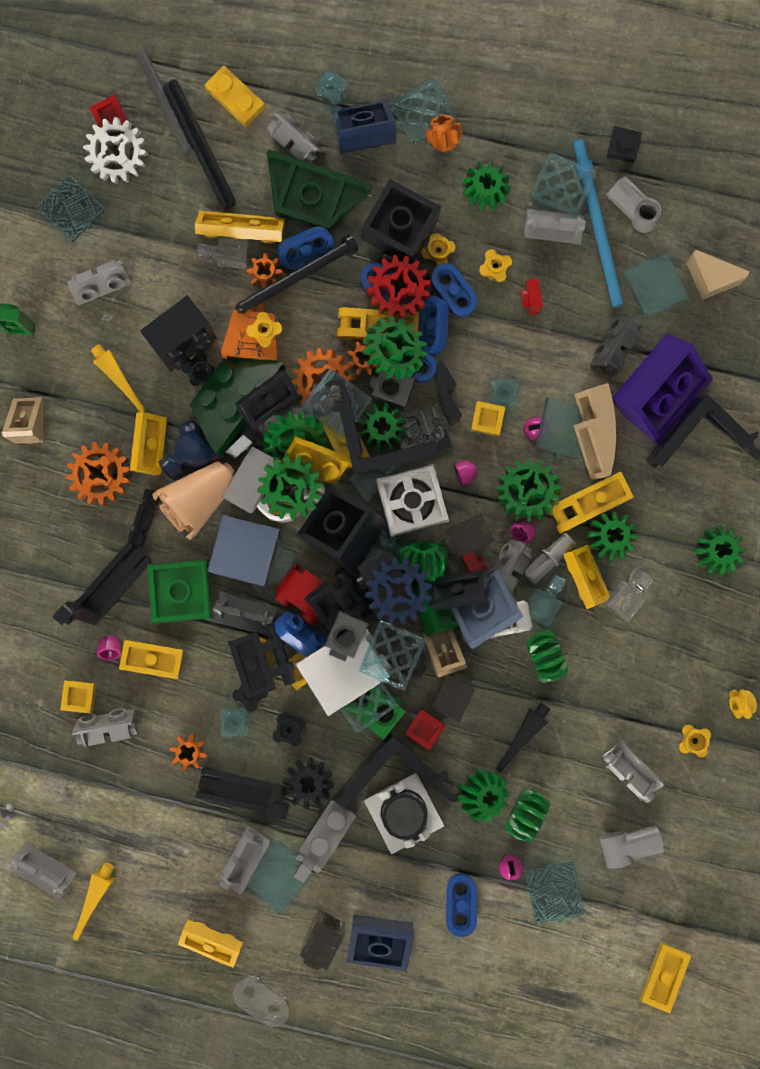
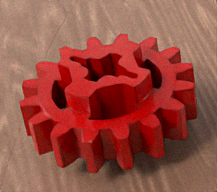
[367,255,431,318]

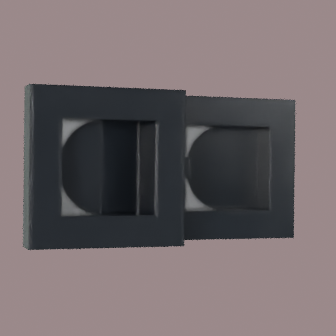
[435,360,462,426]

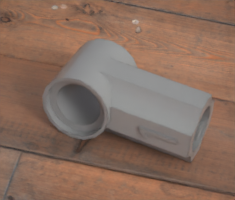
[607,176,662,233]
[599,825,664,869]

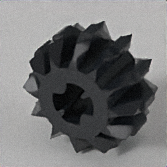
[283,757,334,810]

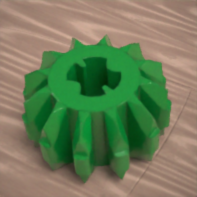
[462,160,511,212]
[358,403,408,453]
[587,511,639,562]
[694,525,747,576]
[398,539,449,581]
[526,630,568,683]
[457,769,510,822]
[505,789,550,843]

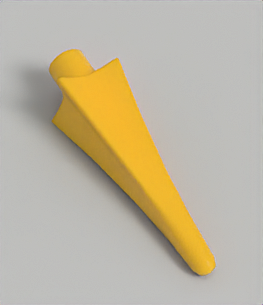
[91,344,145,412]
[73,862,116,941]

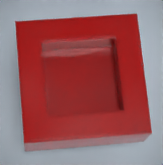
[89,94,129,128]
[520,278,543,316]
[461,552,487,573]
[404,709,446,751]

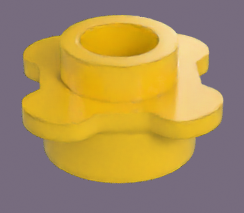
[422,233,456,266]
[479,249,512,282]
[246,312,282,348]
[729,689,757,719]
[678,725,711,758]

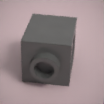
[368,370,415,412]
[325,612,368,662]

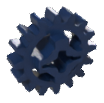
[365,557,432,624]

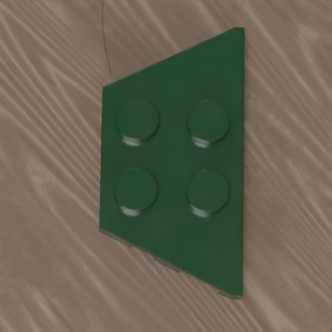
[267,149,373,232]
[189,359,286,458]

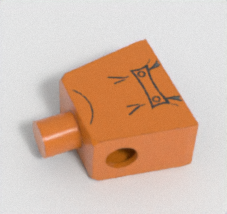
[221,301,279,361]

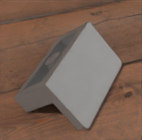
[222,446,276,513]

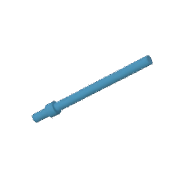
[573,139,624,308]

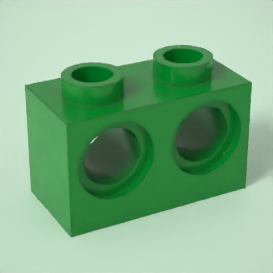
[343,683,406,740]

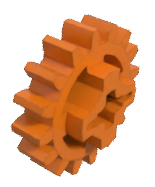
[291,348,355,411]
[66,442,132,506]

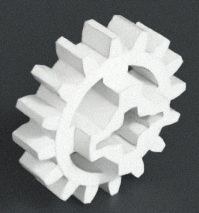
[83,117,148,184]

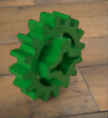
[363,316,427,380]
[263,411,327,470]
[257,454,324,520]
[497,458,561,522]

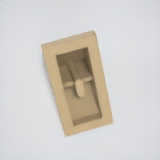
[686,250,750,300]
[2,397,44,444]
[422,629,467,677]

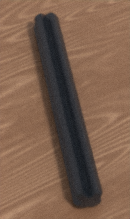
[164,79,236,209]

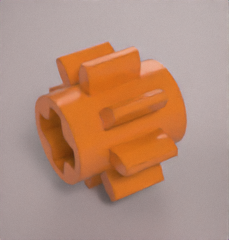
[425,114,463,152]
[246,253,283,288]
[347,342,377,378]
[170,733,208,771]

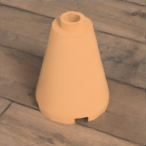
[153,461,236,539]

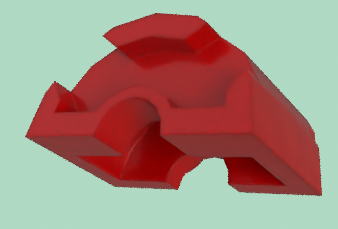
[274,562,323,626]

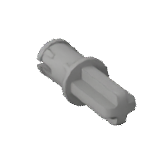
[524,532,577,583]

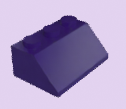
[612,334,713,444]

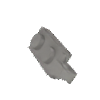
[293,799,356,883]

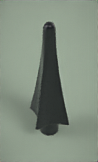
[496,702,551,772]

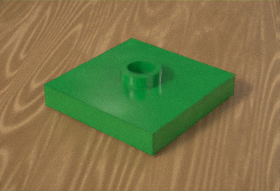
[147,559,212,624]

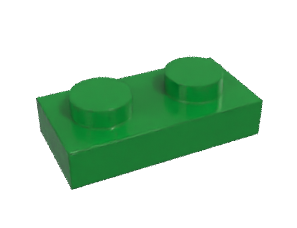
[0,304,35,336]

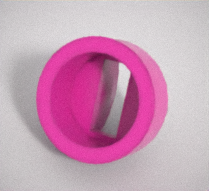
[523,417,547,441]
[453,461,477,486]
[510,518,536,544]
[97,635,121,660]
[498,855,523,880]

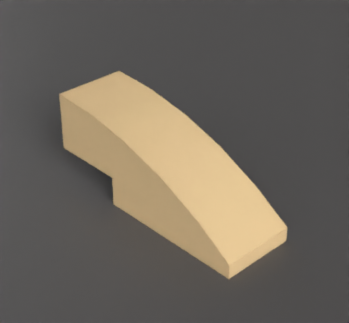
[573,383,616,480]

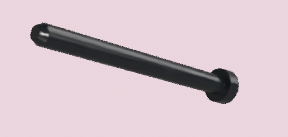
[235,234,359,314]

